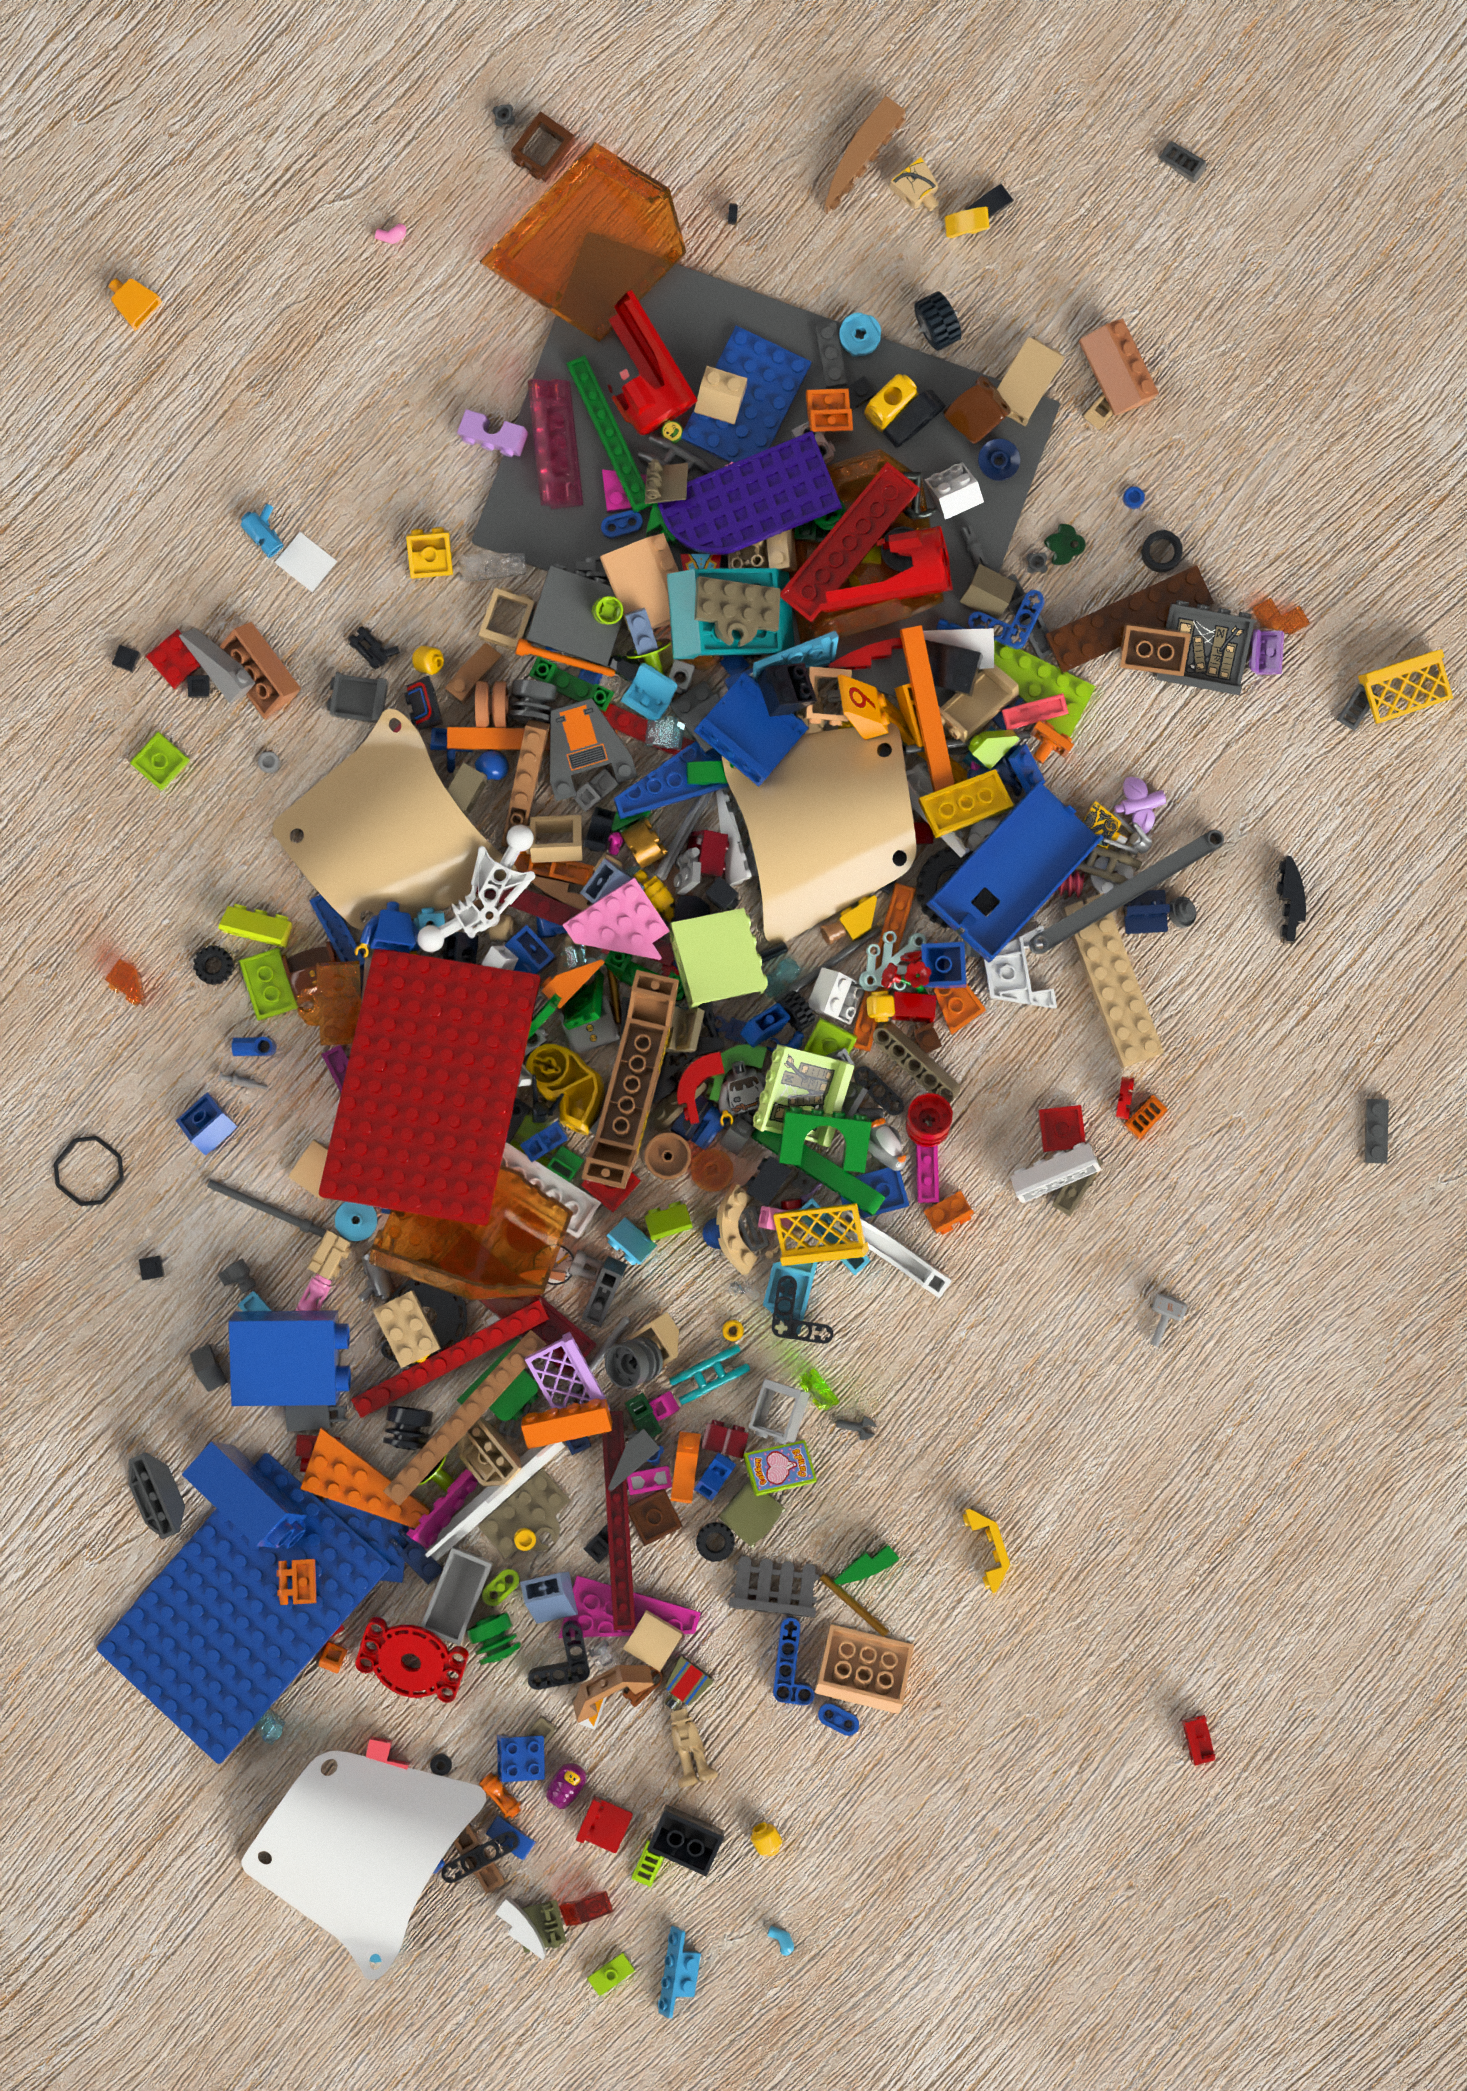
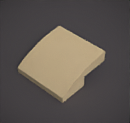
[288,1139,328,1201]
[623,1610,684,1671]

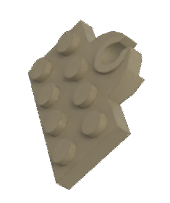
[694,576,780,647]
[478,1468,571,1559]

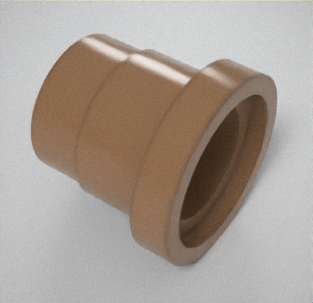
[820,921,846,946]

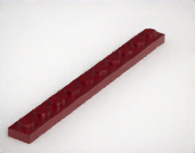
[470,878,674,967]
[602,1411,635,1630]

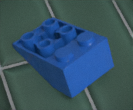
[504,925,557,975]

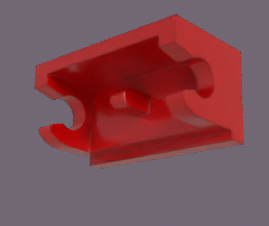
[891,991,937,1023]
[1182,1715,1216,1766]

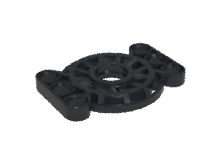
[381,1260,468,1367]

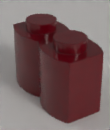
[701,1419,749,1459]

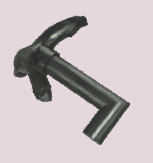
[902,472,938,519]

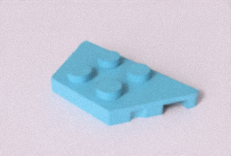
[763,1262,818,1335]

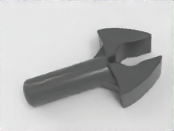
[836,1416,877,1440]

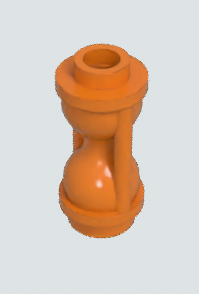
[478,1772,522,1818]

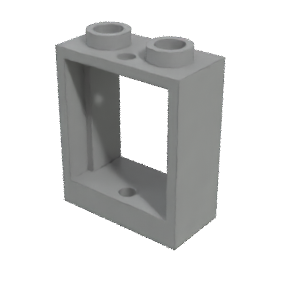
[749,1378,810,1445]

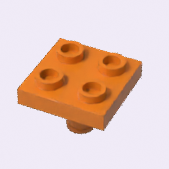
[1031,720,1074,764]

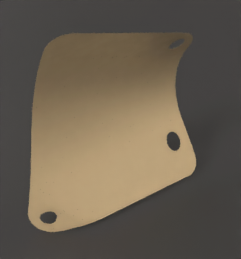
[722,722,916,944]

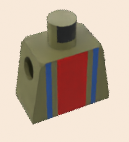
[664,1654,714,1710]

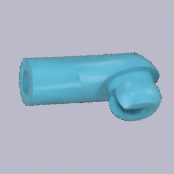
[767,1926,794,1956]

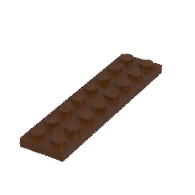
[1044,565,1214,674]

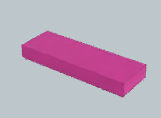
[916,1144,939,1203]

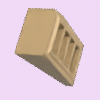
[1084,393,1113,430]

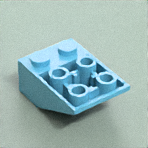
[606,1217,657,1265]

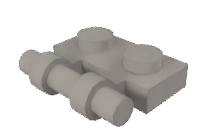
[674,847,701,896]

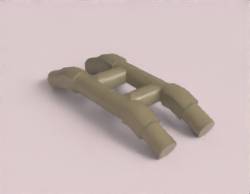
[1075,846,1142,885]

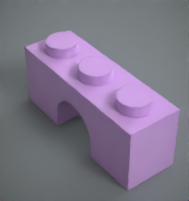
[457,409,529,457]

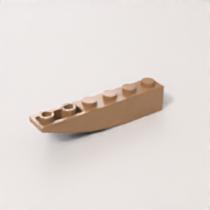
[824,96,906,214]
[501,720,550,847]

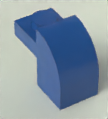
[694,1453,736,1501]

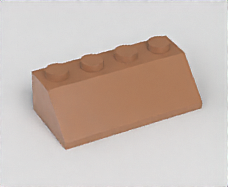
[1079,318,1159,416]
[219,622,301,719]

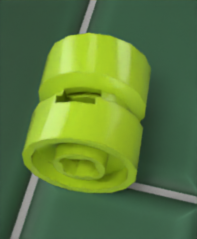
[592,596,623,625]

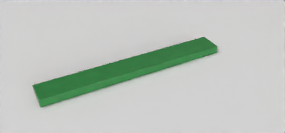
[566,355,653,513]

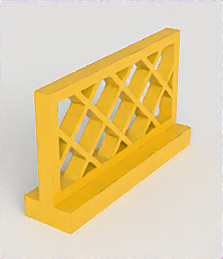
[1358,649,1453,724]
[773,1203,869,1266]

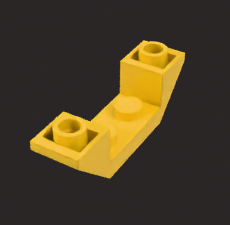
[962,1508,1010,1593]

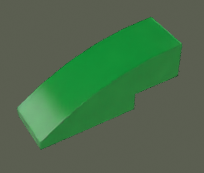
[833,1544,900,1585]

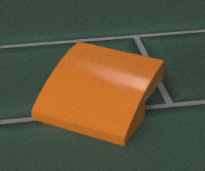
[806,389,853,432]

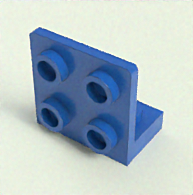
[497,1734,545,1782]

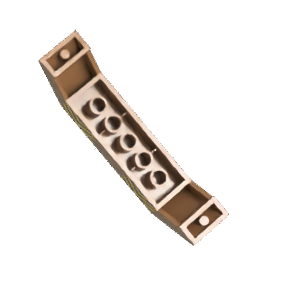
[581,970,679,1189]

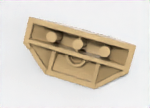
[458,1417,521,1487]

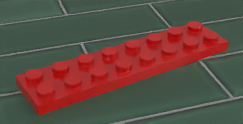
[780,462,921,623]

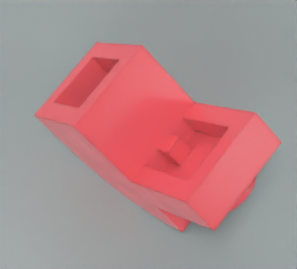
[366,1736,410,1770]

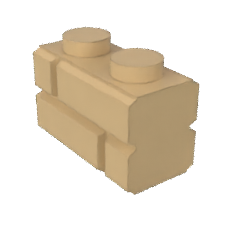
[307,1230,353,1280]

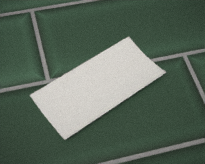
[923,628,994,669]

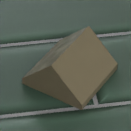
[959,564,1017,619]

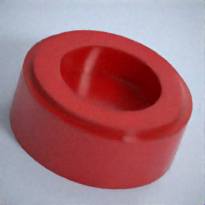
[780,1198,802,1210]

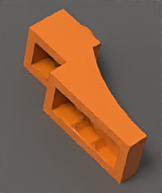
[670,1431,701,1504]

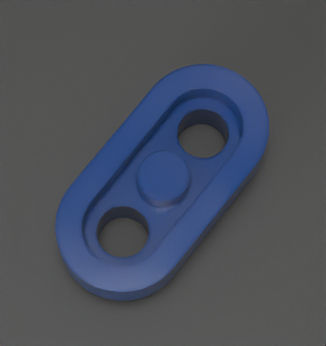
[601,510,643,539]
[818,1703,859,1736]

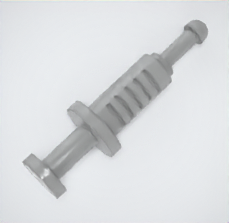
[218,1071,269,1090]

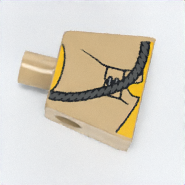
[889,156,939,211]

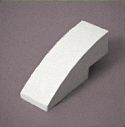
[495,1896,546,1960]

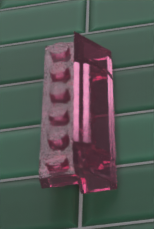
[528,379,583,509]

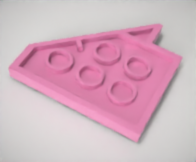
[563,877,670,960]

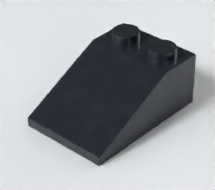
[925,640,983,697]

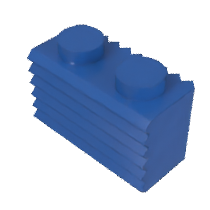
[740,1003,790,1048]

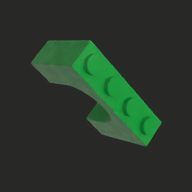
[778,1106,872,1173]

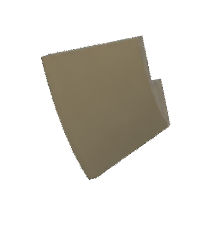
[665,1006,704,1053]

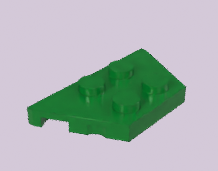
[563,970,604,1030]

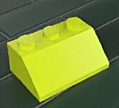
[218,904,293,948]

